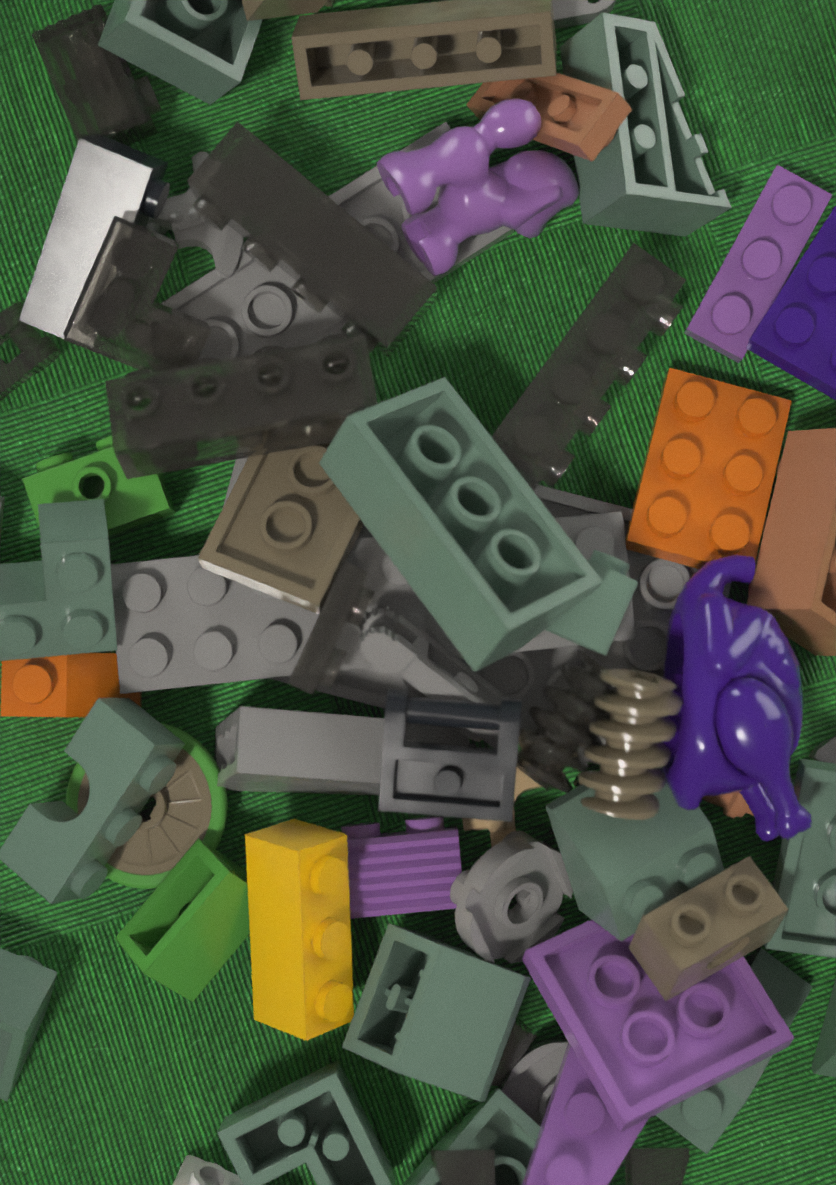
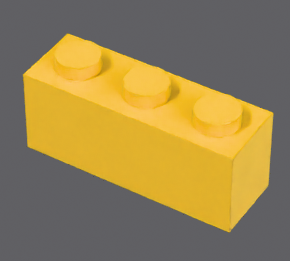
[245,819,354,1041]

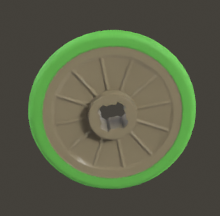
[66,723,228,889]

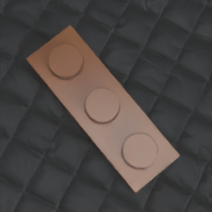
[467,73,632,162]

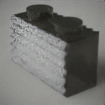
[31,4,162,146]

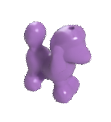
[377,98,579,276]

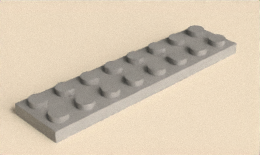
[111,511,636,694]

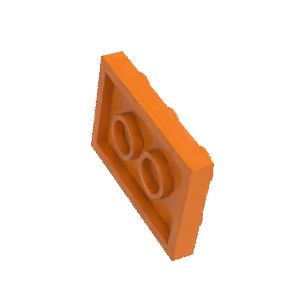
[625,367,792,569]

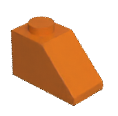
[1,653,142,717]

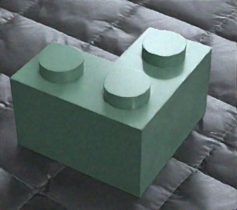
[0,499,117,661]
[217,1059,396,1185]

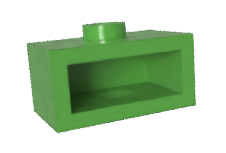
[22,431,176,538]
[115,838,250,1002]

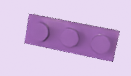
[684,165,832,363]

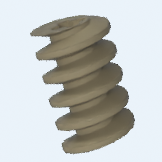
[578,669,682,820]

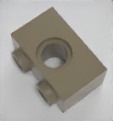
[629,856,789,1001]

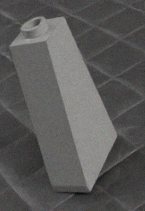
[214,706,476,796]

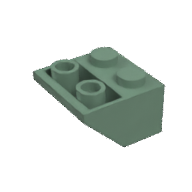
[342,923,531,1102]

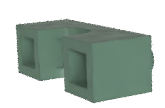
[0,698,185,904]

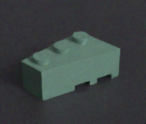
[560,12,732,237]

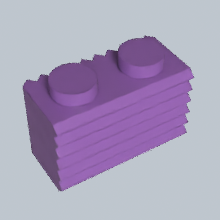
[341,816,462,919]

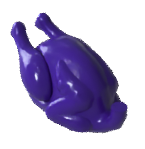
[662,555,812,842]

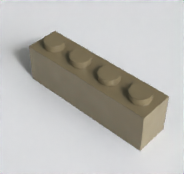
[291,0,557,100]

